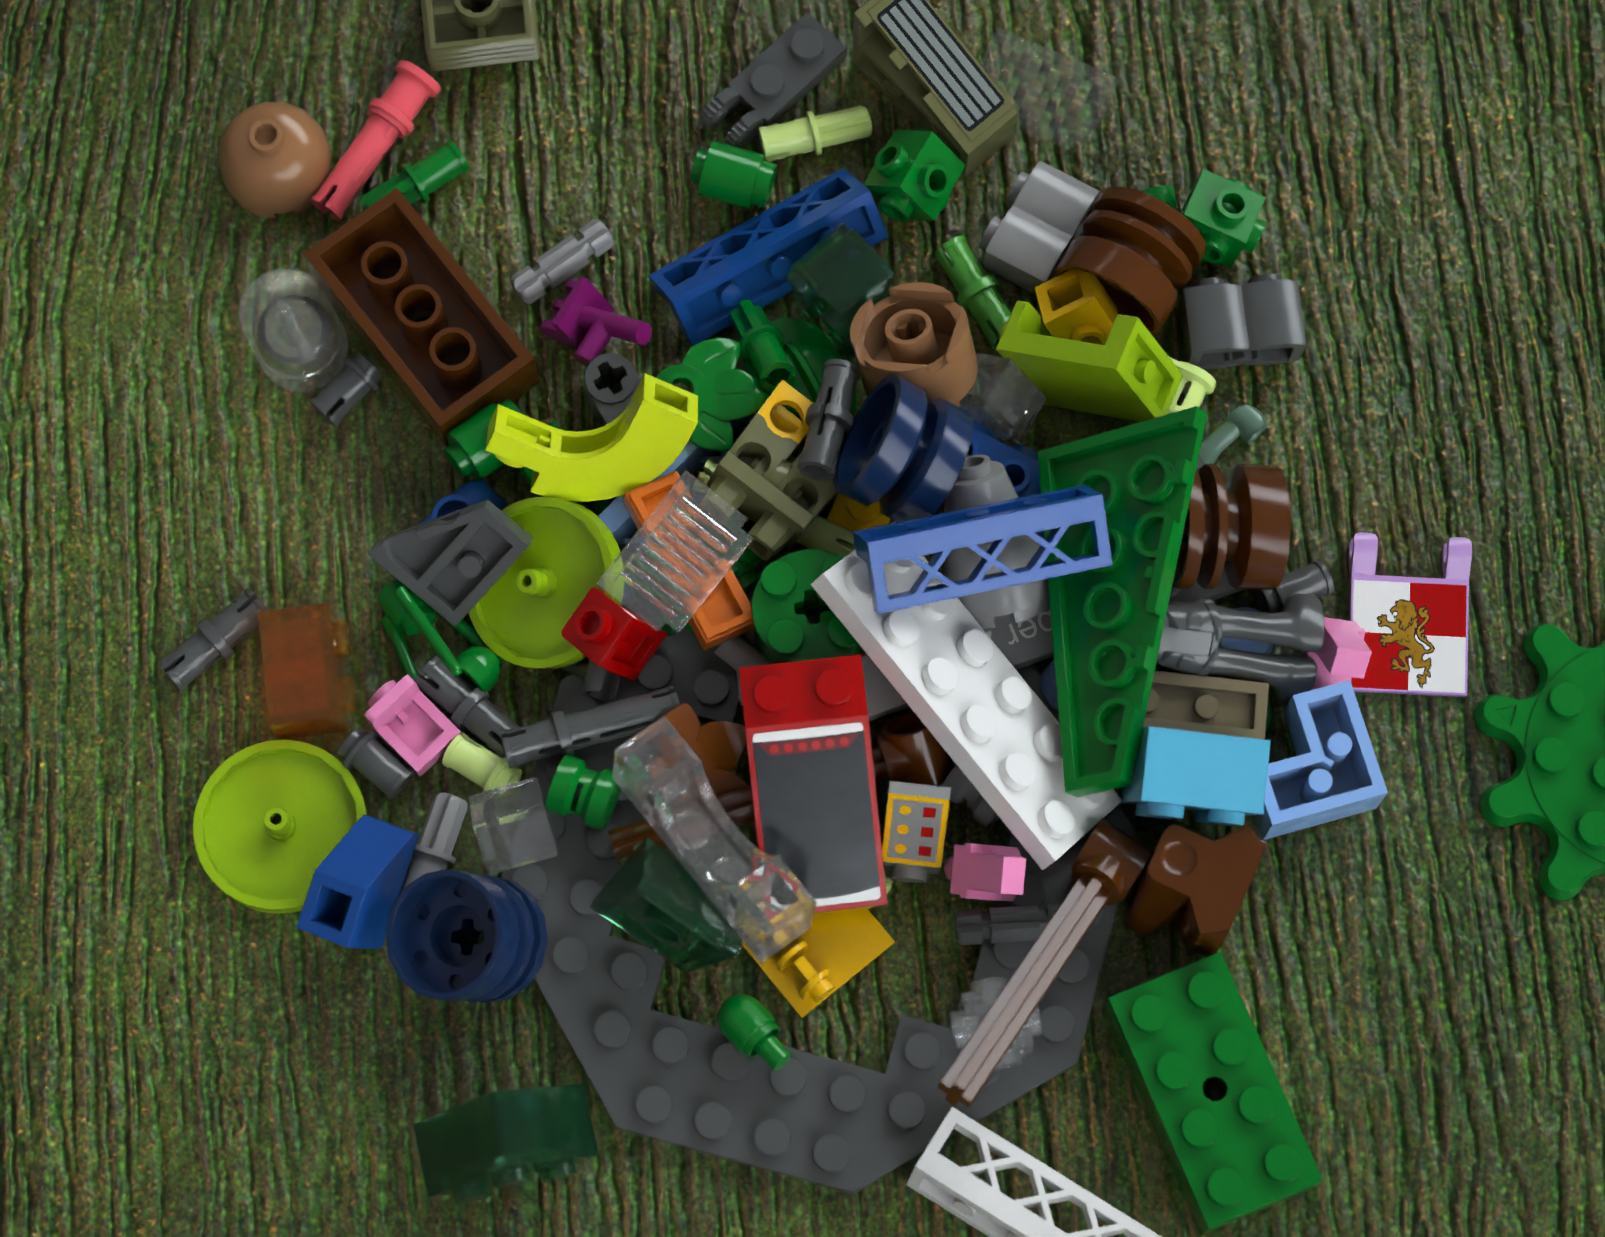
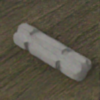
[510,219,614,304]

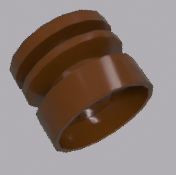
[1054,187,1206,336]
[1172,464,1291,590]

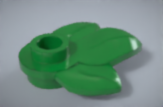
[655,338,769,451]

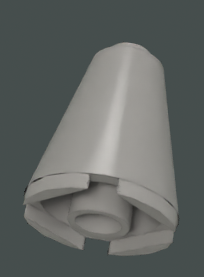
[942,455,1050,629]

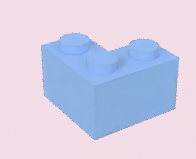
[1254,680,1388,840]

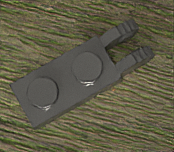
[699,12,847,148]

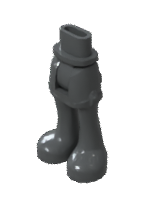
[1156,593,1325,703]

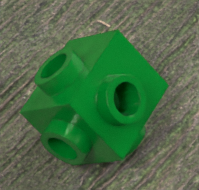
[863,130,966,222]
[1180,169,1266,268]

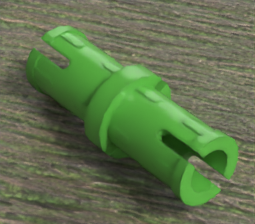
[934,236,1012,350]

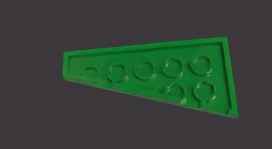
[1037,406,1208,797]

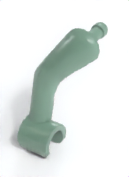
[1199,405,1268,464]

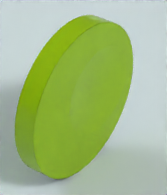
[468,497,625,669]
[193,740,369,914]

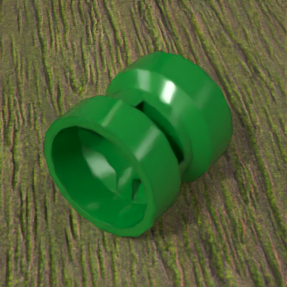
[545,754,624,831]

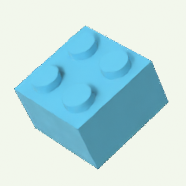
[1120,726,1271,826]

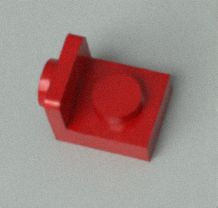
[561,587,668,681]

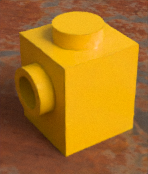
[1035,270,1118,345]

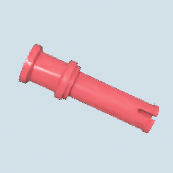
[310,60,441,221]

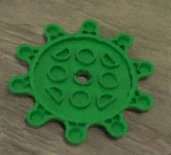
[1474,623,1605,901]

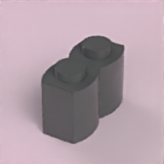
[1178,273,1307,369]

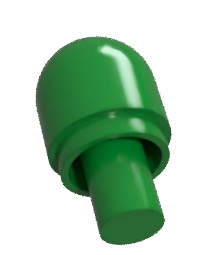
[717,994,792,1071]

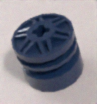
[385,869,548,1003]

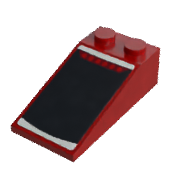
[739,654,888,919]

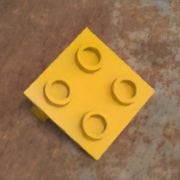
[726,894,895,1018]

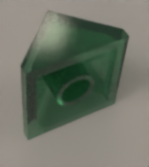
[589,837,744,973]

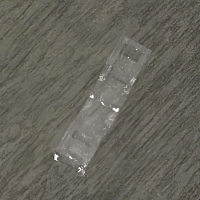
[612,716,817,963]

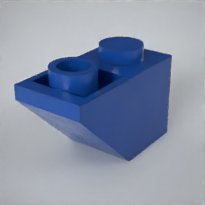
[296,815,419,949]

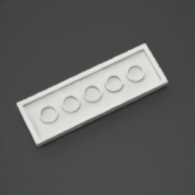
[811,521,1123,870]

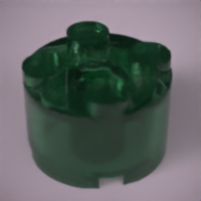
[784,222,895,361]

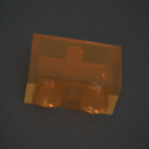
[258,602,357,740]

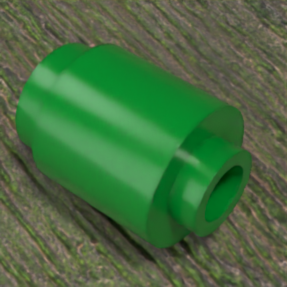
[690,140,778,210]
[443,399,522,481]

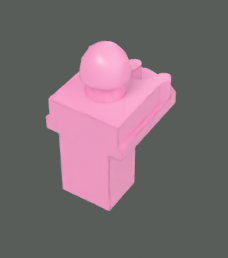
[1301,617,1372,690]
[943,843,1026,902]

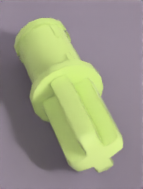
[758,105,872,162]

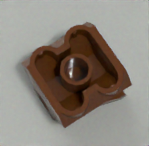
[1125,820,1267,957]

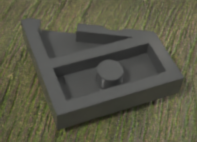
[368,499,533,626]

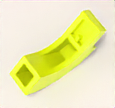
[485,373,698,502]

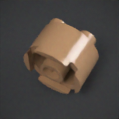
[850,282,978,407]

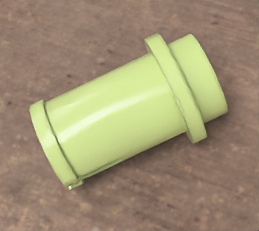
[442,732,522,800]

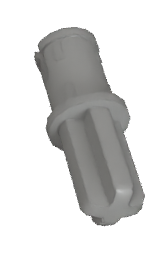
[400,792,468,894]

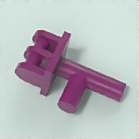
[539,276,652,366]

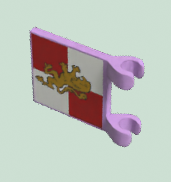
[1348,532,1472,697]

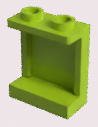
[996,300,1183,422]

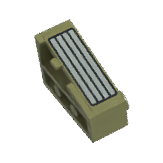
[853,0,1018,178]

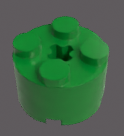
[752,549,864,664]

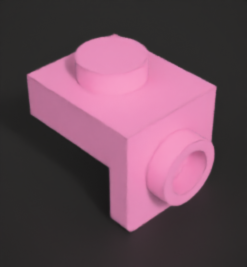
[364,674,462,777]

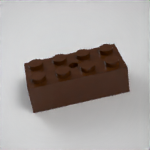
[303,188,540,447]

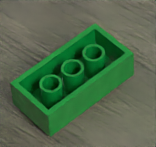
[1102,952,1323,1235]

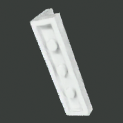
[906,1107,1161,1237]

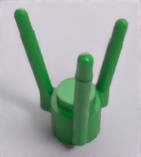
[377,579,503,695]

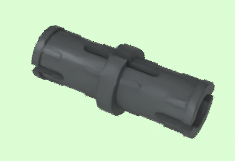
[797,359,861,481]
[157,587,273,691]
[414,656,519,758]

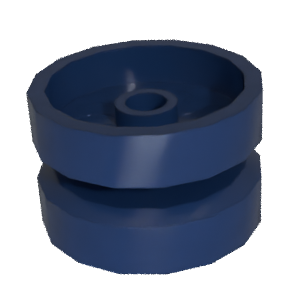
[833,374,974,522]

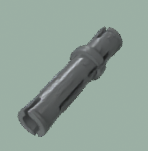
[499,685,680,769]

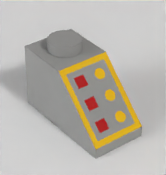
[882,781,951,883]

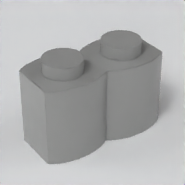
[980,161,1100,295]

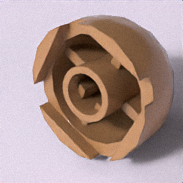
[218,102,333,218]

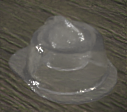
[238,268,349,393]

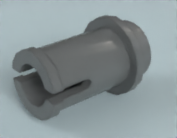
[309,353,383,427]
[1254,559,1334,613]
[337,727,416,801]

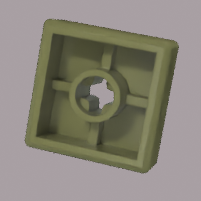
[421,0,541,71]

